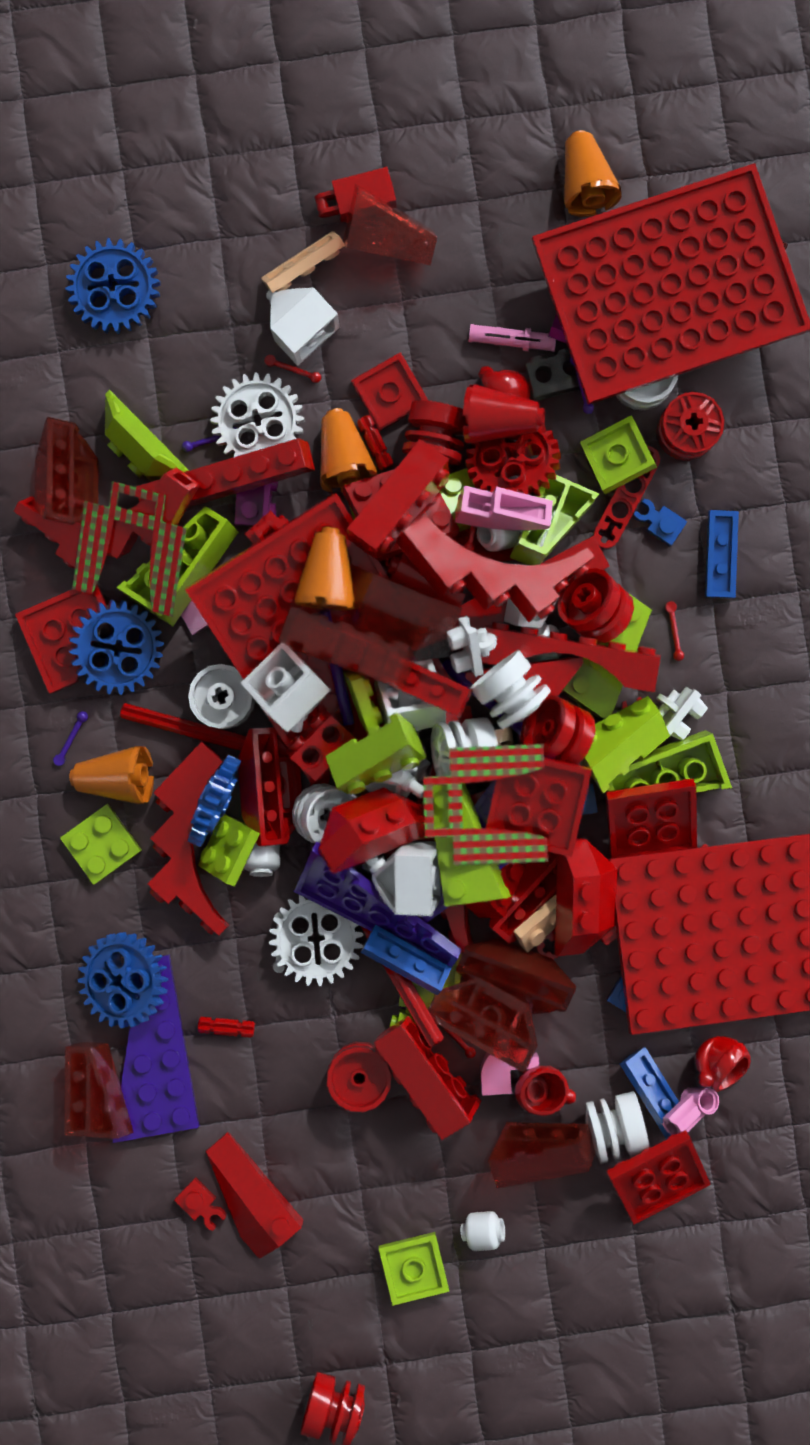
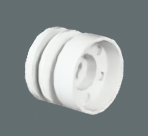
[470,650,551,729]
[431,717,498,776]
[292,783,357,844]
[585,1091,649,1164]

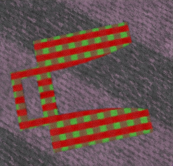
[72,482,187,617]
[423,744,548,865]

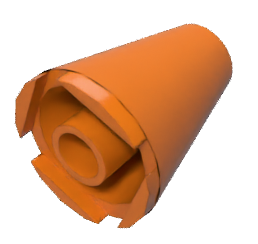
[564,130,622,217]
[320,408,377,493]
[295,527,355,611]
[69,746,154,804]

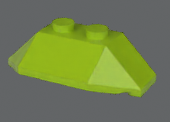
[105,390,189,480]

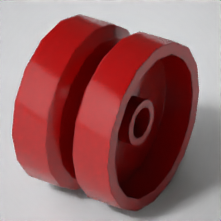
[557,568,634,644]
[520,695,596,765]
[327,1042,392,1112]

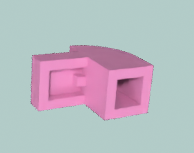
[480,1043,539,1095]

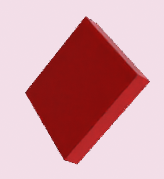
[351,352,429,432]

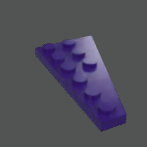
[112,954,200,1143]

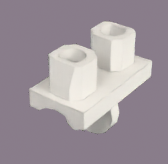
[446,616,497,677]
[656,687,708,741]

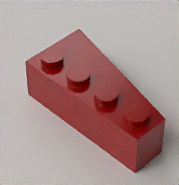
[347,439,450,560]
[373,1016,481,1140]

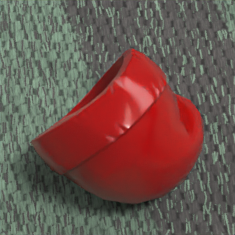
[478,366,530,399]
[695,1036,751,1092]
[515,1066,576,1116]

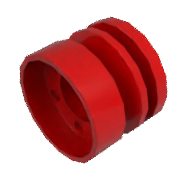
[656,392,724,461]
[402,400,467,465]
[300,1372,365,1445]

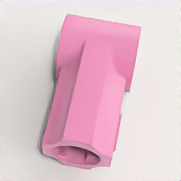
[662,1087,719,1135]

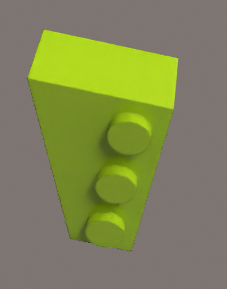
[510,475,599,565]
[583,696,670,793]
[326,712,426,795]

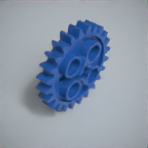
[66,238,161,334]
[68,600,164,695]
[188,755,241,847]
[78,932,168,1028]

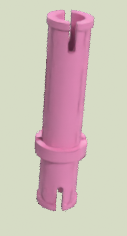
[469,324,556,352]

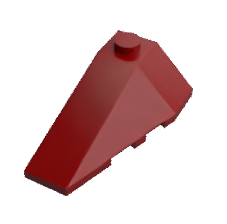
[206,1132,304,1259]

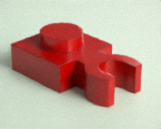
[174,1177,227,1231]

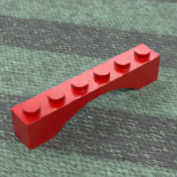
[480,621,661,692]

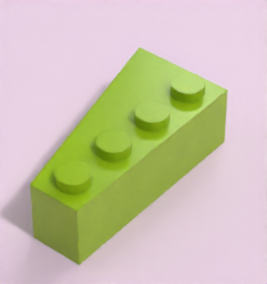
[117,506,239,626]
[562,595,652,721]
[605,730,732,793]
[432,783,511,907]

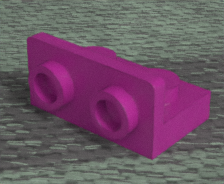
[234,481,278,526]

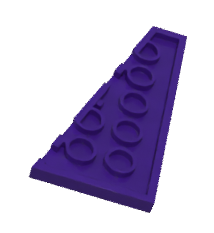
[294,842,462,967]

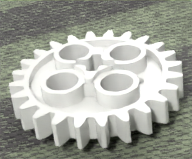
[210,372,305,457]
[269,895,363,986]

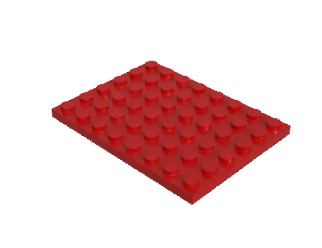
[532,163,810,405]
[185,493,451,785]
[608,833,810,1035]

